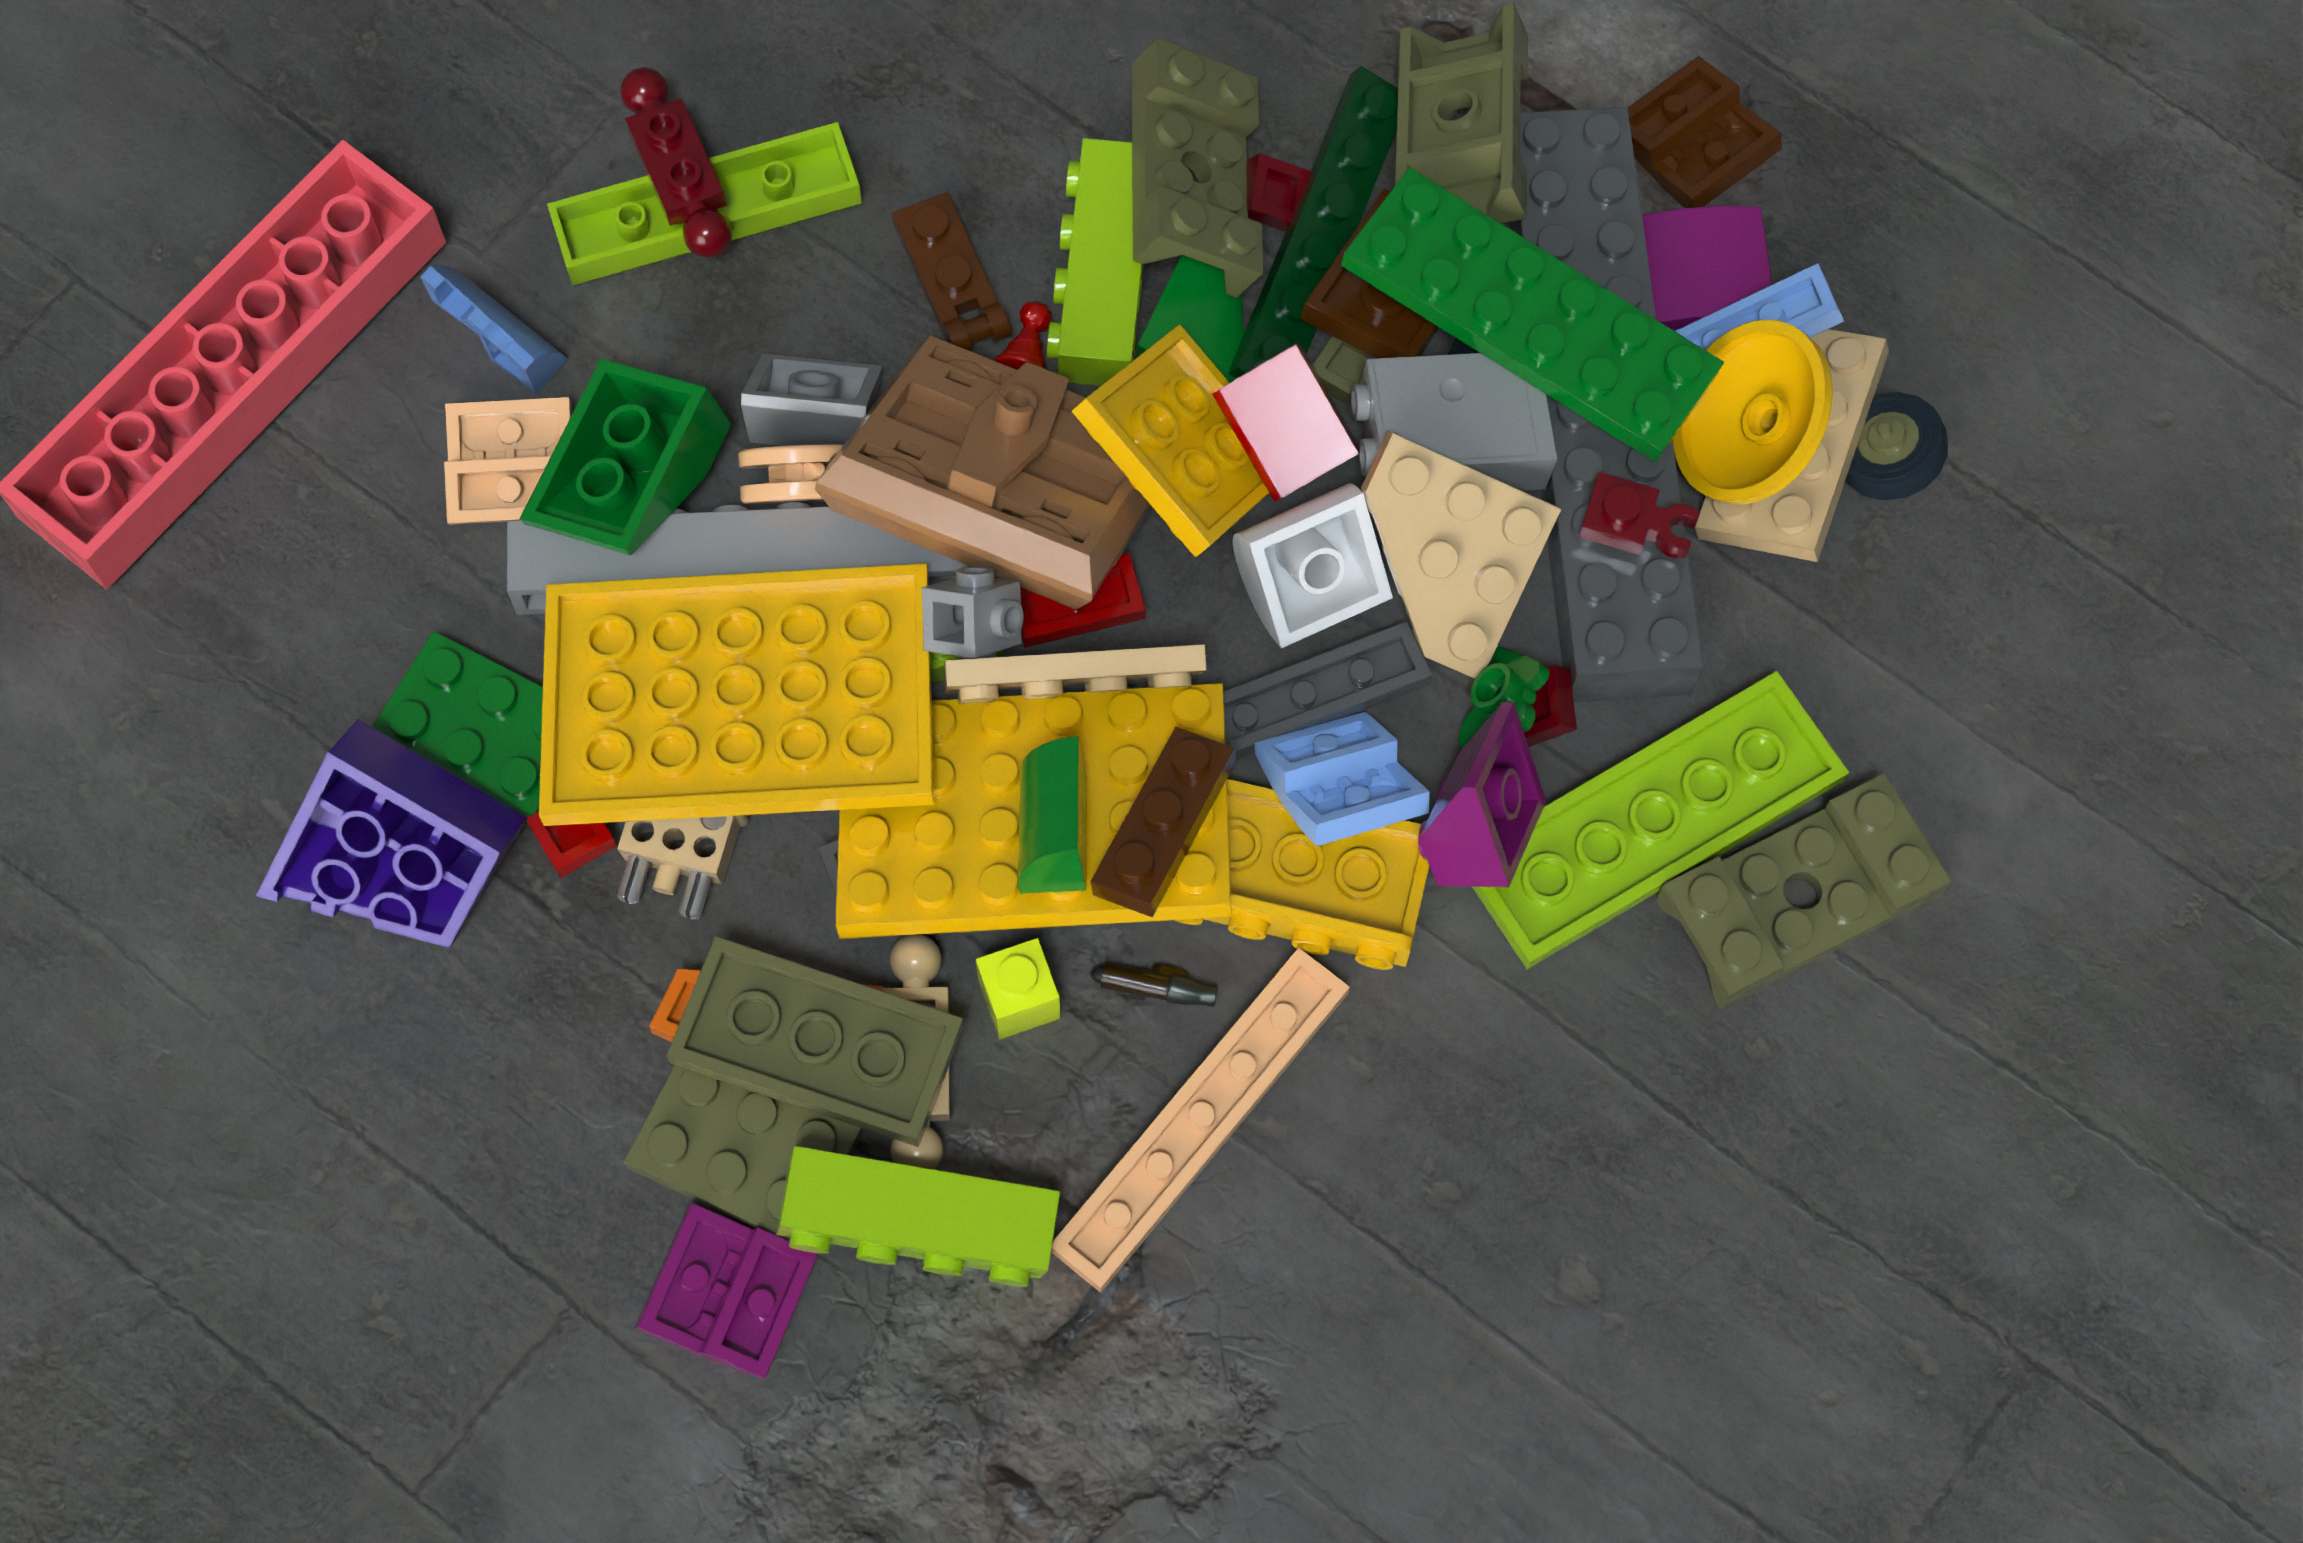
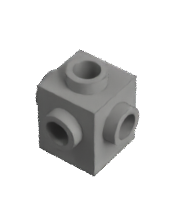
[922,566,1024,660]

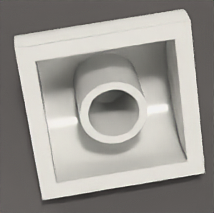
[1233,483,1393,649]

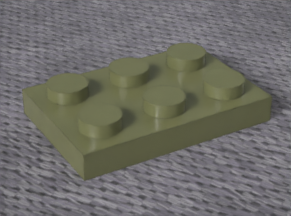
[623,1065,863,1241]

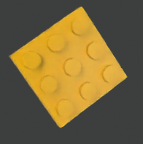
[1071,324,1269,558]

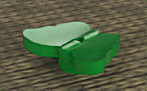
[1458,646,1550,749]

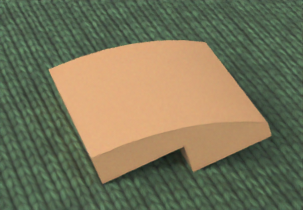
[444,397,573,525]

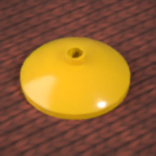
[1673,320,1833,505]

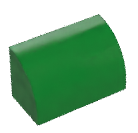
[1018,736,1087,894]

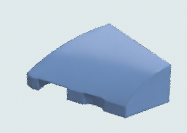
[420,265,568,395]

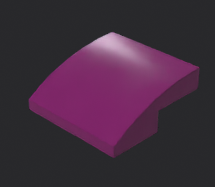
[1642,206,1773,330]
[634,1203,818,1379]

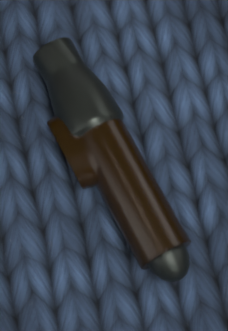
[1090,962,1218,1007]

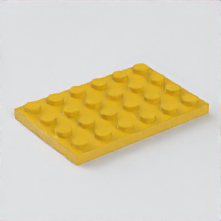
[539,564,934,826]
[835,683,1232,939]

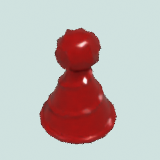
[993,300,1052,370]

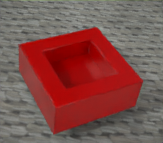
[526,811,616,879]

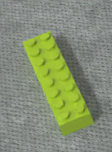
[547,122,862,286]

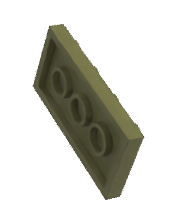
[666,936,964,1147]

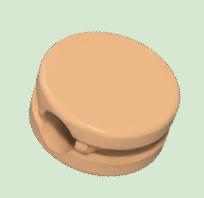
[738,444,843,504]

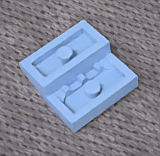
[1255,711,1430,846]

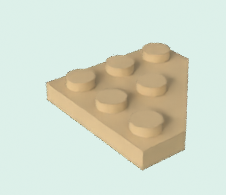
[1361,430,1561,679]

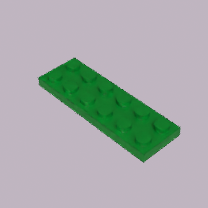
[1340,167,1724,463]

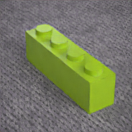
[1047,138,1144,386]
[776,1146,1060,1287]

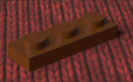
[1090,727,1236,918]

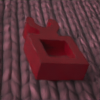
[1579,472,1700,559]

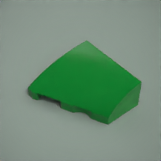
[1137,255,1244,383]

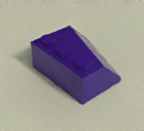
[256,719,527,948]

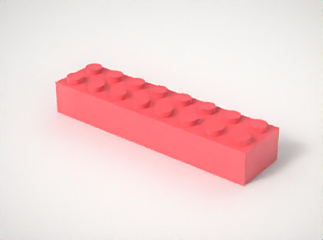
[0,139,446,590]

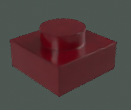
[1247,153,1311,231]
[1524,665,1577,747]

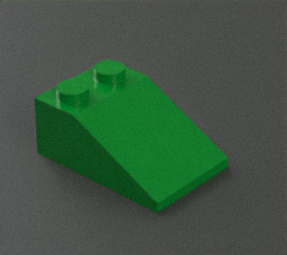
[520,358,732,555]

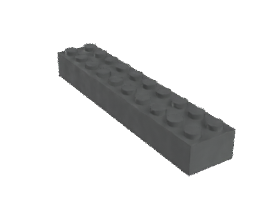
[1509,107,1703,702]

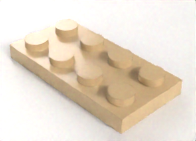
[1695,329,1889,562]
[943,644,1207,704]

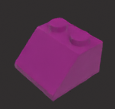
[1418,702,1546,887]

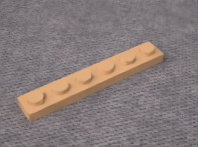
[1051,948,1350,1293]

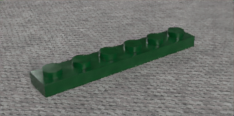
[1228,66,1398,379]

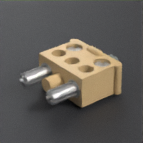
[617,815,749,919]

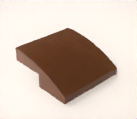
[1628,56,1782,208]

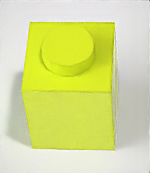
[976,938,1060,1040]

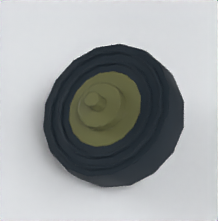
[1846,392,1948,501]

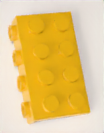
[1174,779,1429,970]

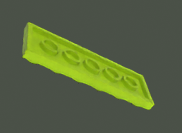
[1472,671,1849,970]

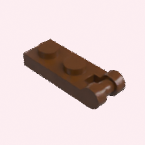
[892,192,1012,351]

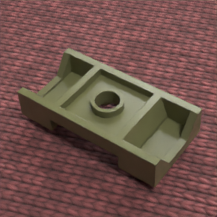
[1395,3,1528,223]
[1132,37,1263,298]
[1656,773,1952,1010]

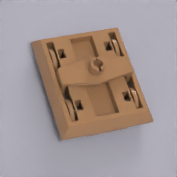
[815,335,1151,609]

